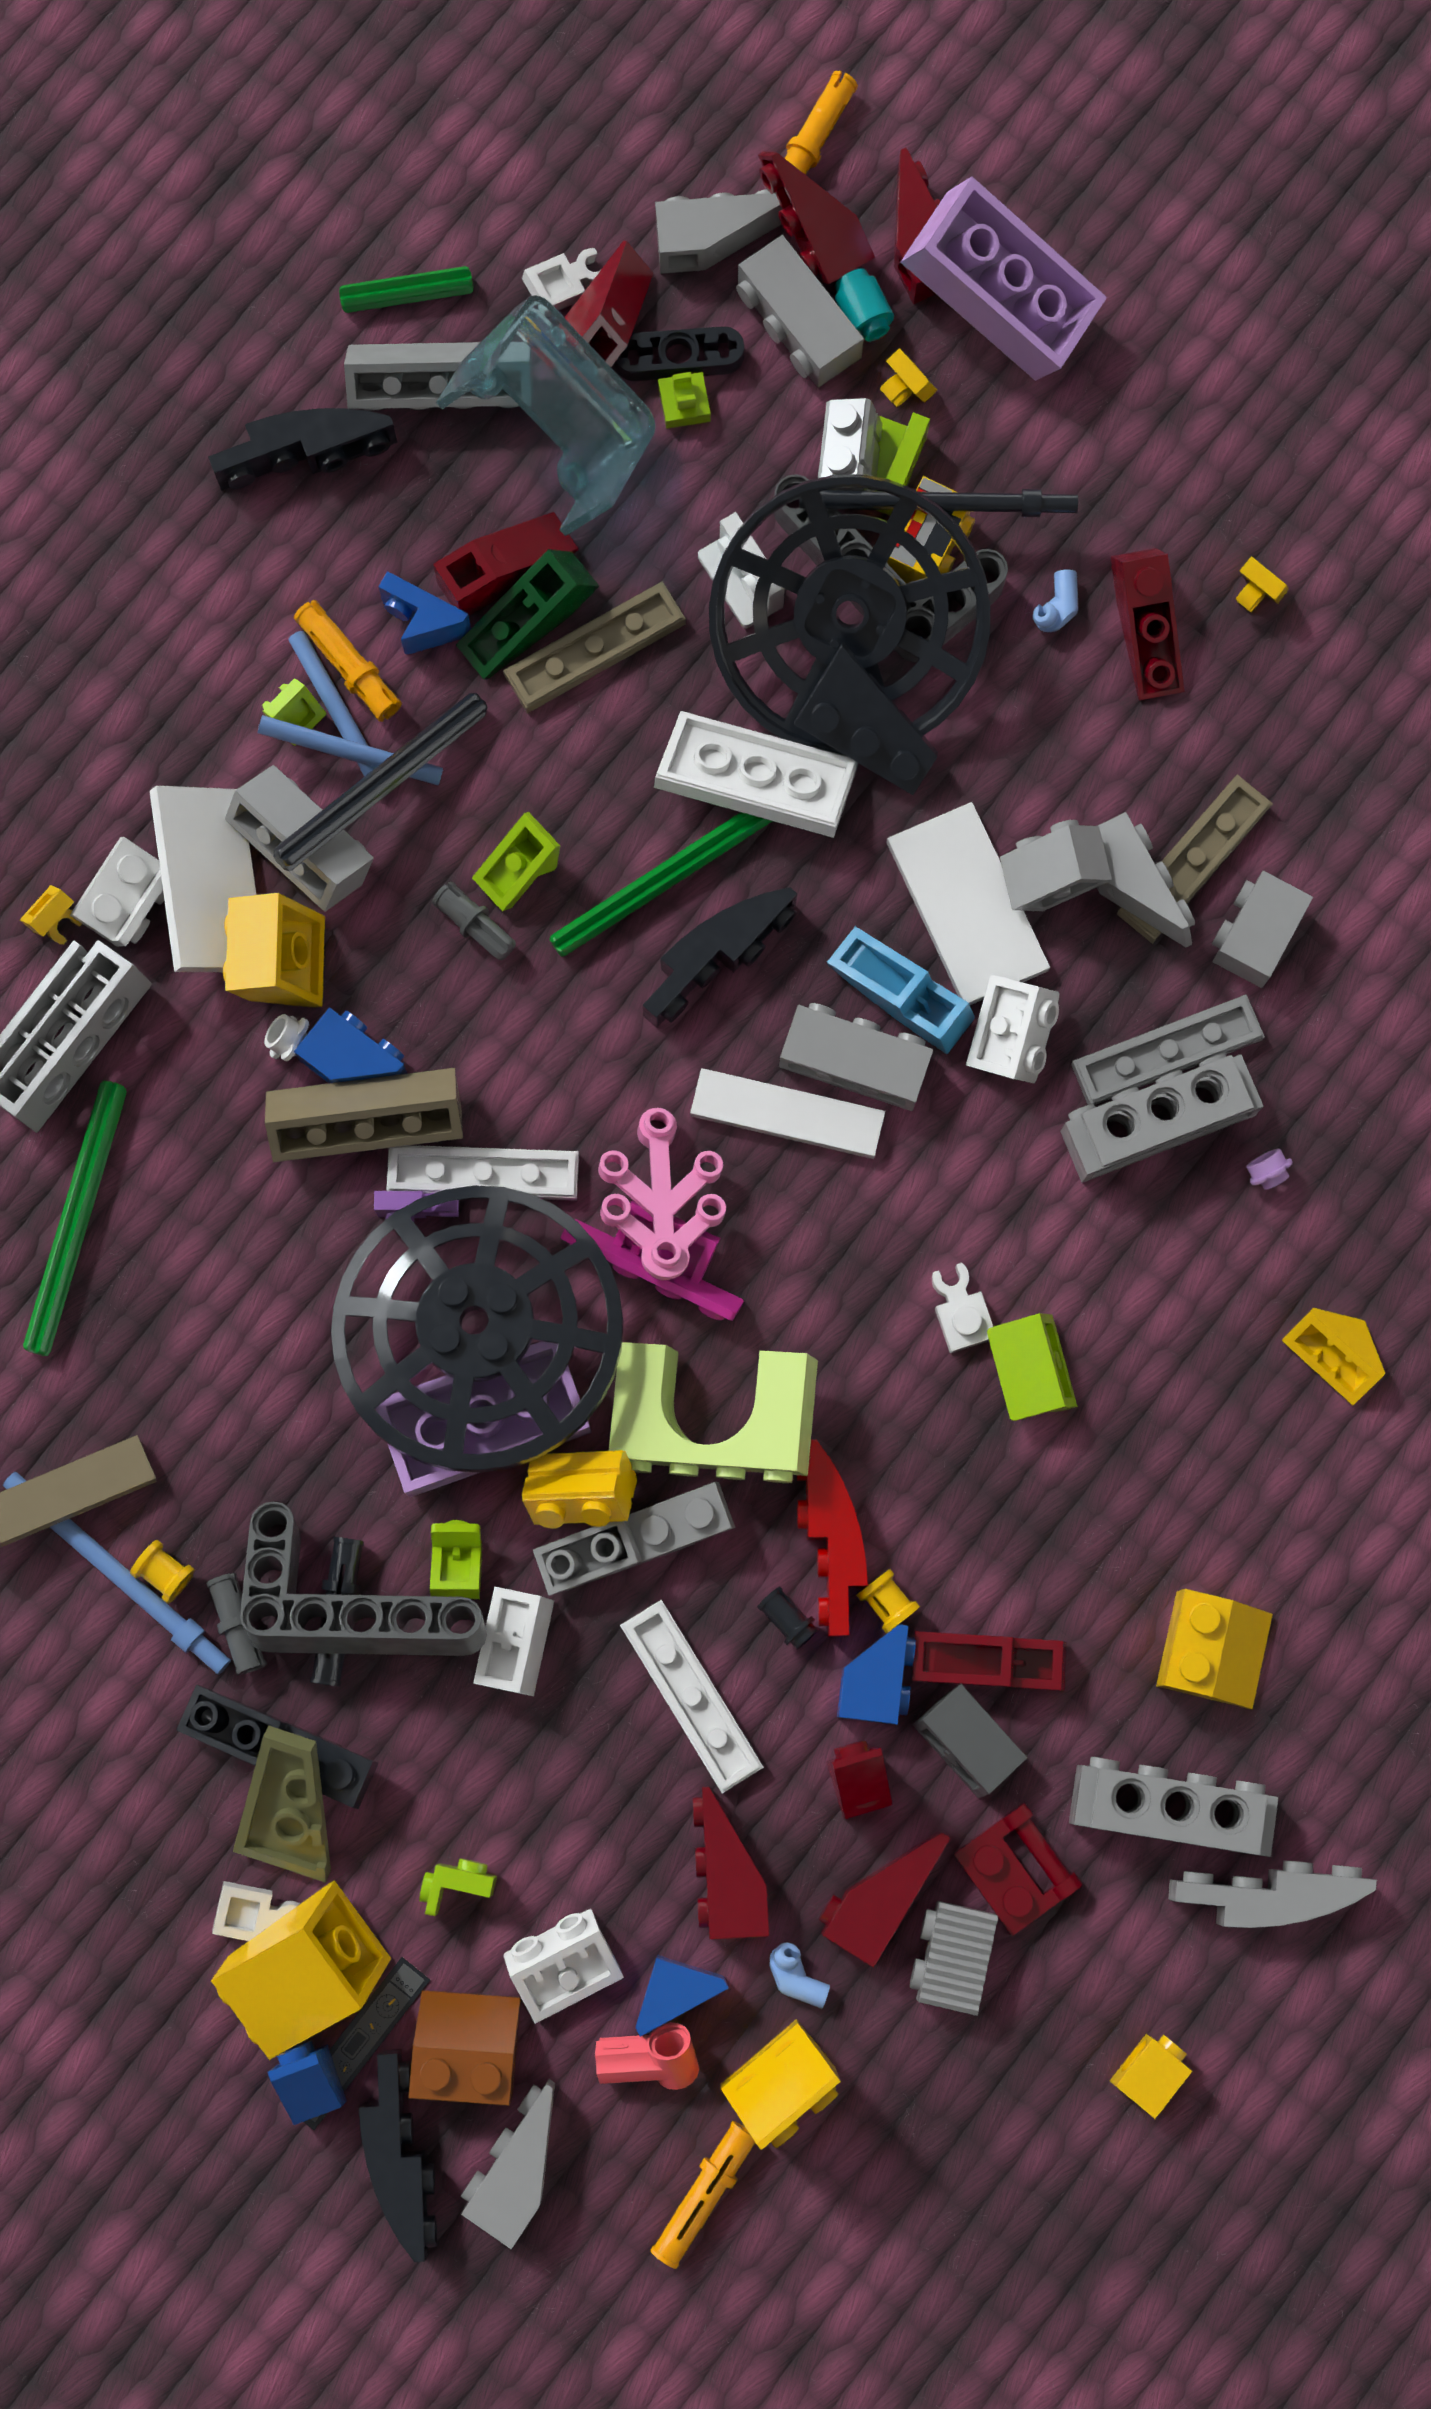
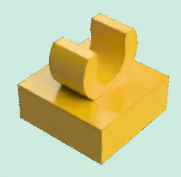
[880,348,938,407]
[1236,556,1289,613]
[20,885,82,945]

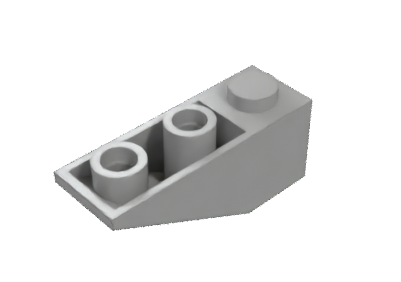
[655,189,782,274]
[1096,812,1195,947]
[460,2079,555,2249]

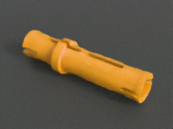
[785,71,858,175]
[294,600,402,722]
[650,2121,756,2269]

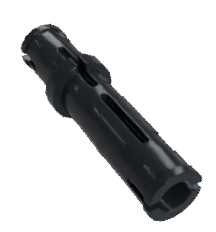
[310,1537,364,1686]

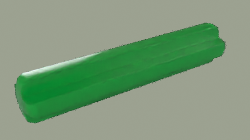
[339,266,473,313]

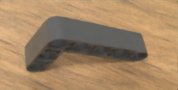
[774,474,1008,662]
[240,1501,487,1656]

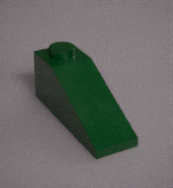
[456,549,599,679]

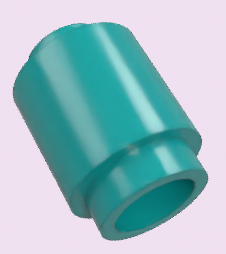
[834,269,894,342]

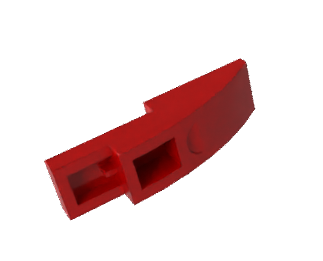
[797,1440,868,1637]

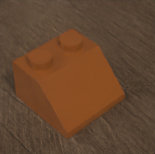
[409,1990,521,2106]

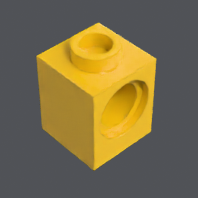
[1109,2034,1192,2119]

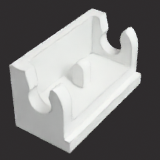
[473,1587,554,1696]

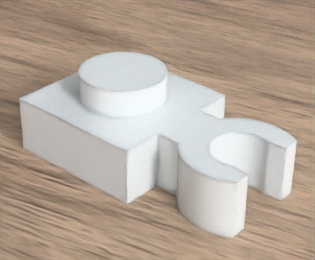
[522,248,600,316]
[932,1263,993,1354]
[212,1881,300,1941]

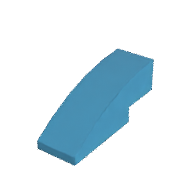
[827,926,975,1054]

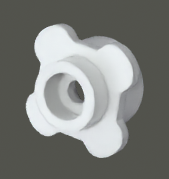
[264,1014,309,1061]

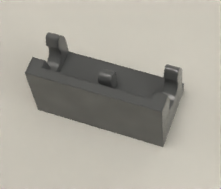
[912,1684,1027,1798]

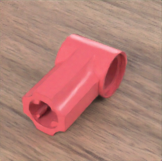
[595,2022,699,2090]

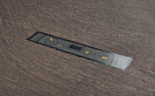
[304,1957,431,2130]

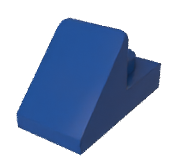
[378,571,471,654]

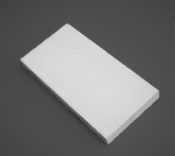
[654,711,858,838]
[150,786,256,972]
[886,802,1050,1005]

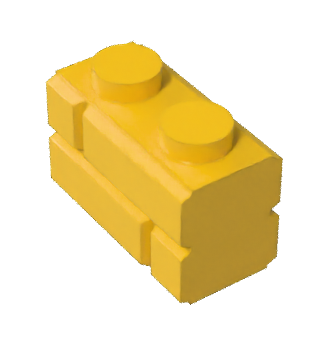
[522,1450,637,1529]

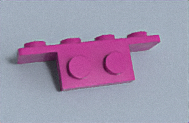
[560,1200,744,1321]

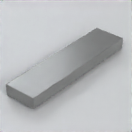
[1071,995,1264,1105]

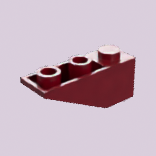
[894,147,941,304]
[758,151,875,284]
[544,241,654,381]
[433,512,578,616]
[1111,548,1185,700]
[826,1740,893,1819]
[693,1786,769,1939]

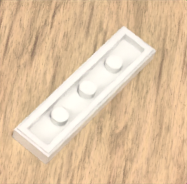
[690,1068,885,1159]
[387,1145,579,1201]
[620,1600,764,1793]

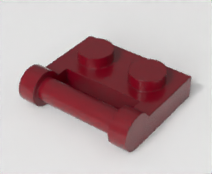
[953,1802,1083,1936]

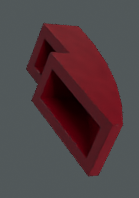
[912,1631,1067,1691]

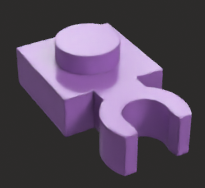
[374,1191,459,1222]

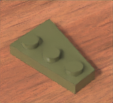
[233,1726,331,1883]

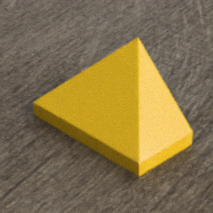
[1282,1308,1385,1405]

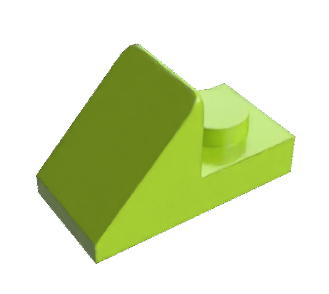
[472,812,560,911]

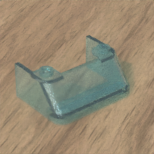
[436,295,655,536]

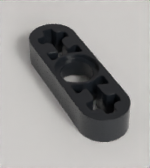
[614,326,744,381]

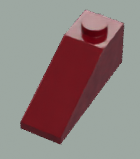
[818,1831,950,1968]

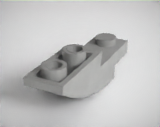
[533,1482,735,1596]
[1168,1860,1377,1928]

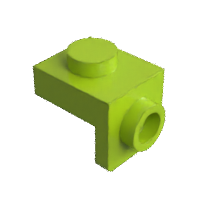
[430,1520,482,1599]
[419,1858,497,1916]

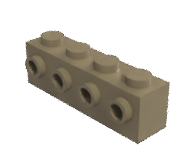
[265,1068,463,1162]

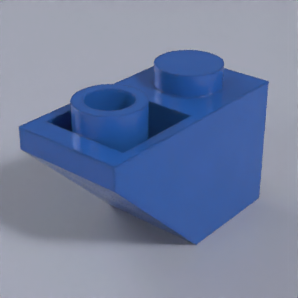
[294,1007,408,1084]
[837,1625,916,1725]
[268,2040,347,2125]

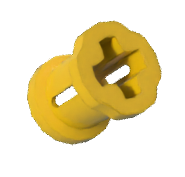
[130,1540,195,1604]
[856,1569,920,1634]

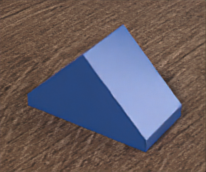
[635,1955,729,2036]

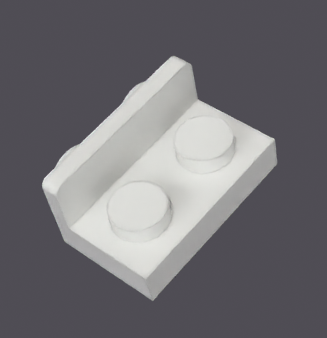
[698,512,785,628]
[70,837,164,947]
[966,974,1060,1083]
[503,1909,624,2024]

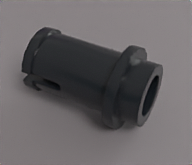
[757,1586,818,1650]

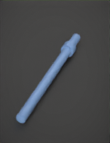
[3,1472,231,1675]

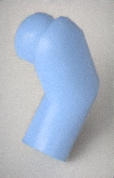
[1033,570,1078,632]
[769,1942,830,2009]

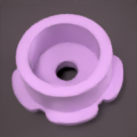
[1246,1148,1293,1190]

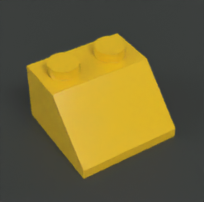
[223,893,325,1007]
[1156,1589,1273,1709]

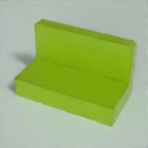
[875,412,930,515]
[987,1313,1078,1421]

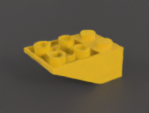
[721,2019,841,2150]

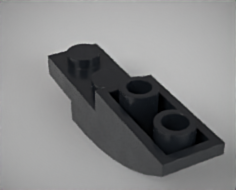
[208,408,398,491]
[642,887,797,1028]
[177,1685,378,1809]
[359,2049,437,2262]

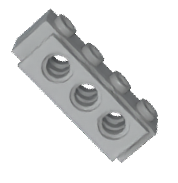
[0,940,152,1133]
[1060,1053,1264,1183]
[1069,1757,1278,1857]

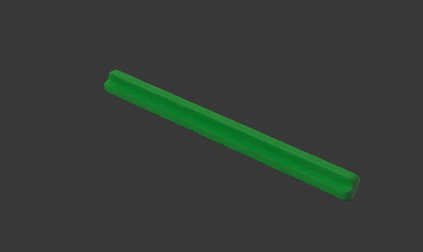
[549,812,772,957]
[23,1081,127,1356]

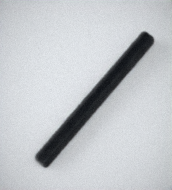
[273,693,488,871]

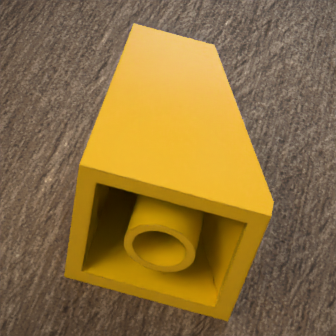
[211,1880,391,2060]

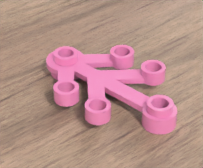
[598,1108,726,1280]

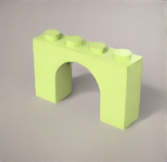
[609,1342,818,1483]

